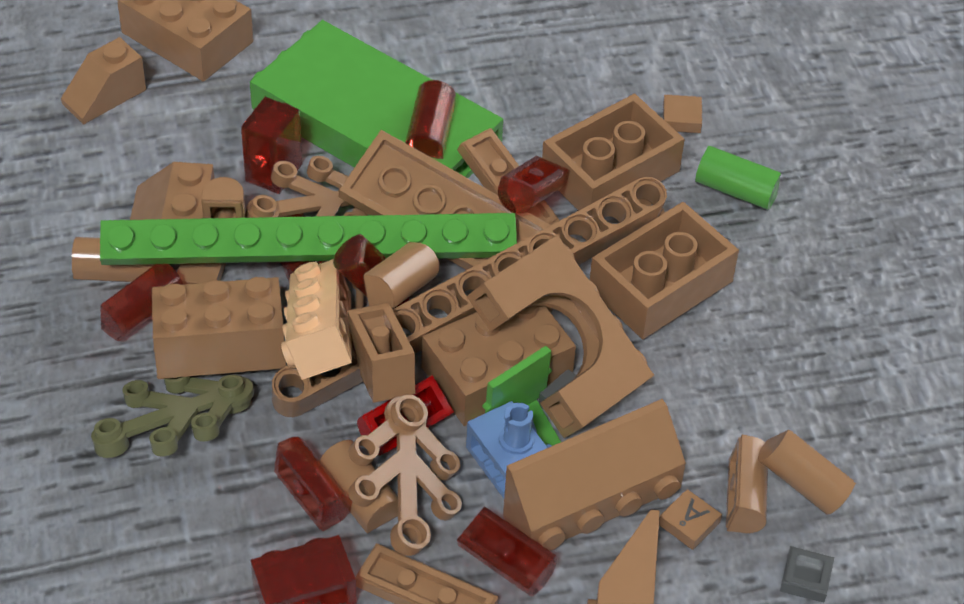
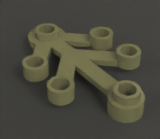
[91,375,254,458]

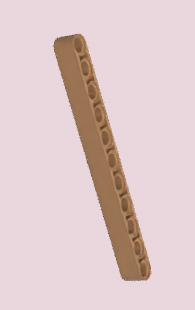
[272,177,667,417]

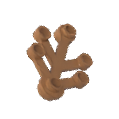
[245,156,368,218]
[348,395,462,556]

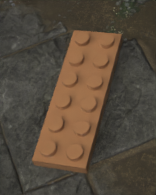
[338,130,581,313]

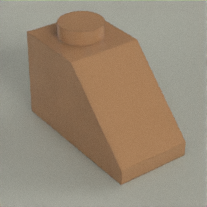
[61,37,146,124]
[347,302,415,403]

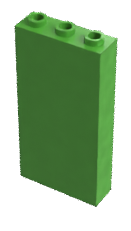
[250,20,503,178]

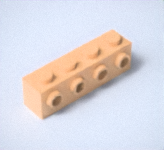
[281,258,352,380]

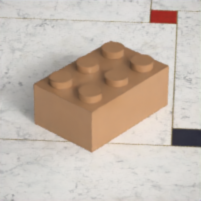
[117,0,253,82]
[541,93,685,210]
[589,202,739,340]
[152,277,286,379]
[422,306,576,426]

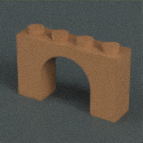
[466,235,654,438]

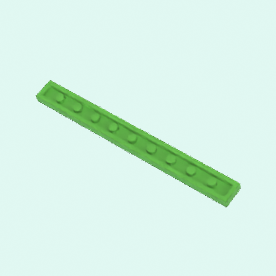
[100,213,517,265]

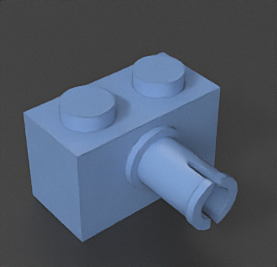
[466,401,551,499]

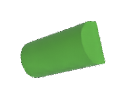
[695,146,781,210]

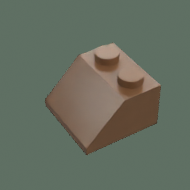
[130,162,215,220]

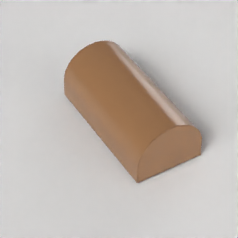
[201,177,246,218]
[72,237,158,283]
[364,242,439,310]
[758,430,856,515]
[726,434,768,533]
[318,440,398,533]

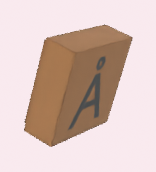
[659,489,722,550]

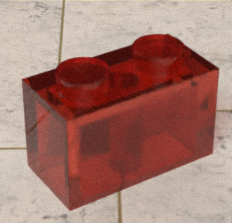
[241,96,302,194]
[250,535,357,604]

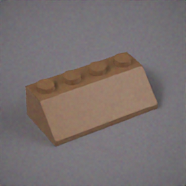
[503,399,686,556]

